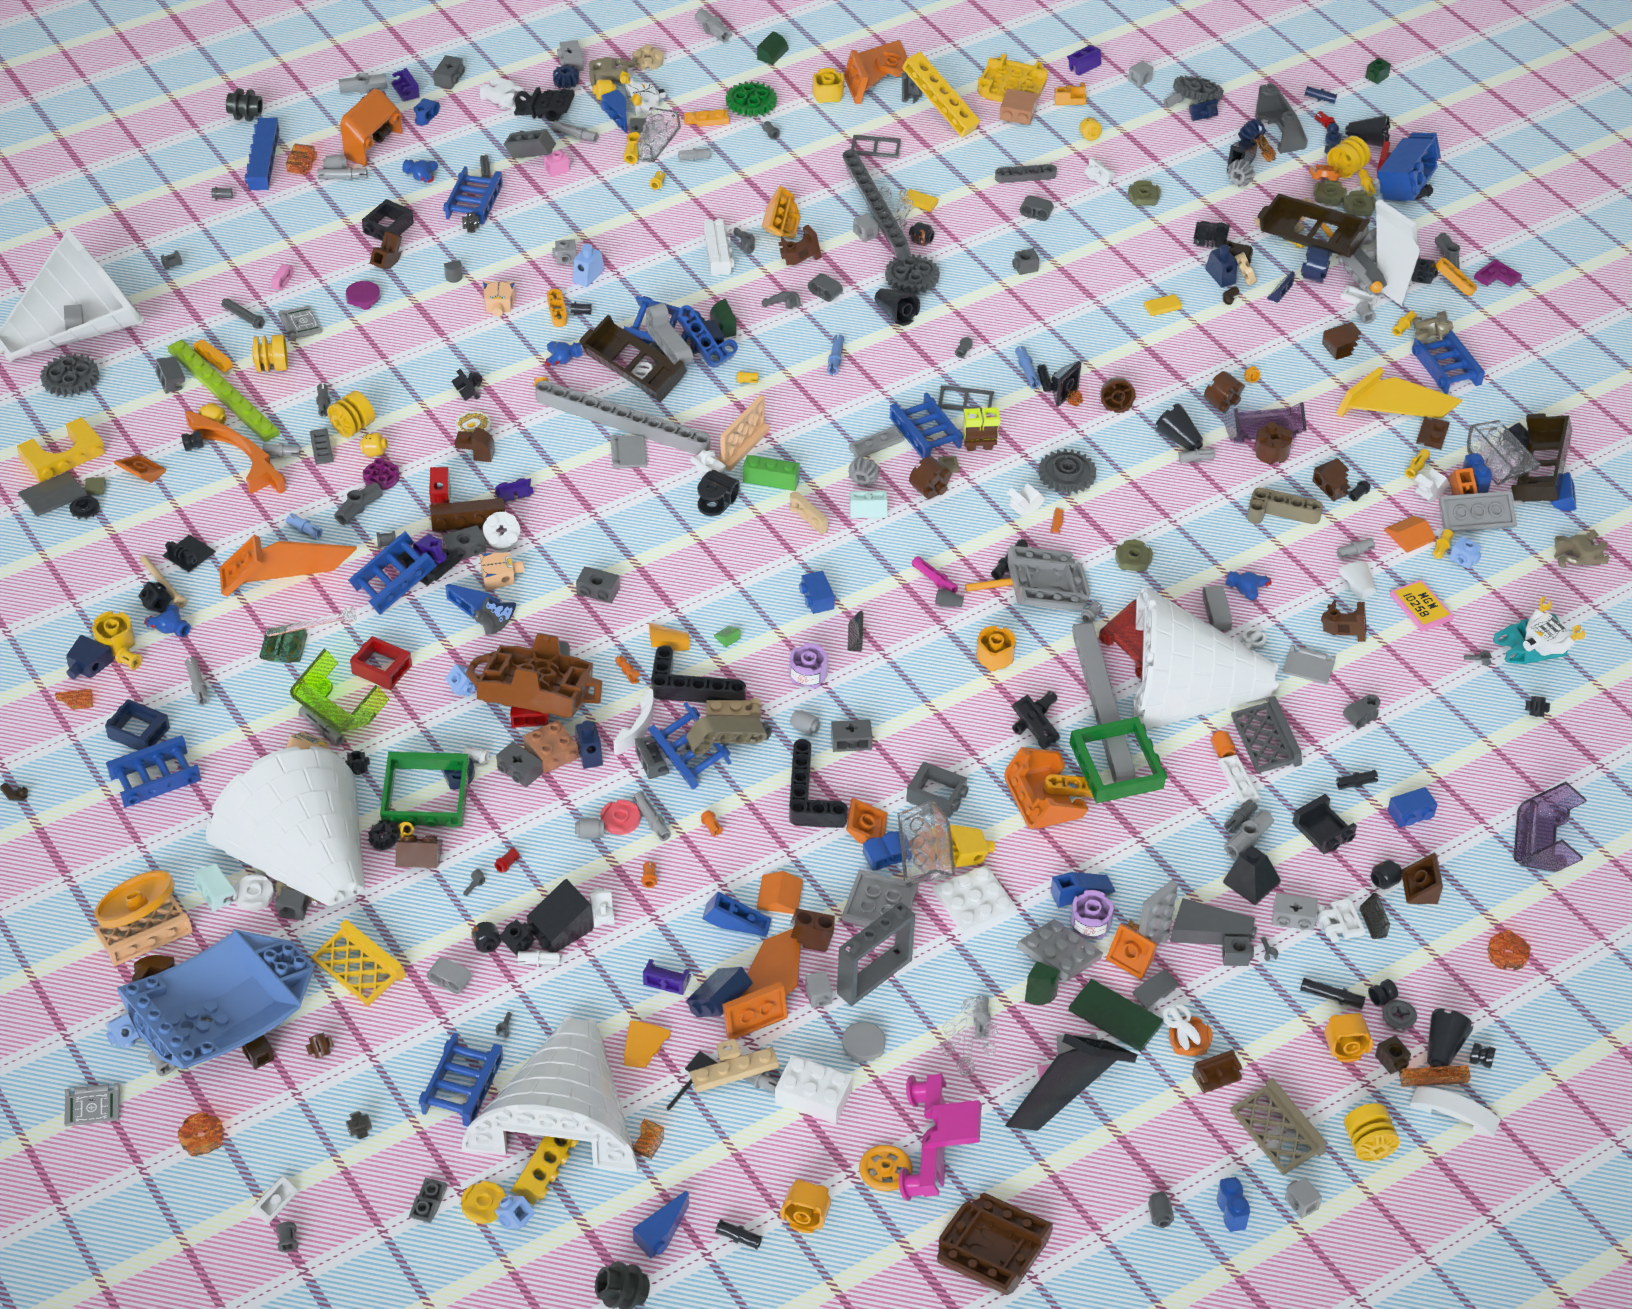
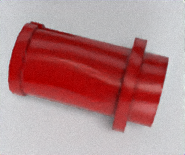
[1315,111,1335,128]
[494,848,520,873]

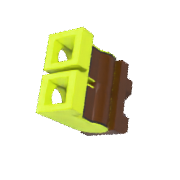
[963,407,1001,451]

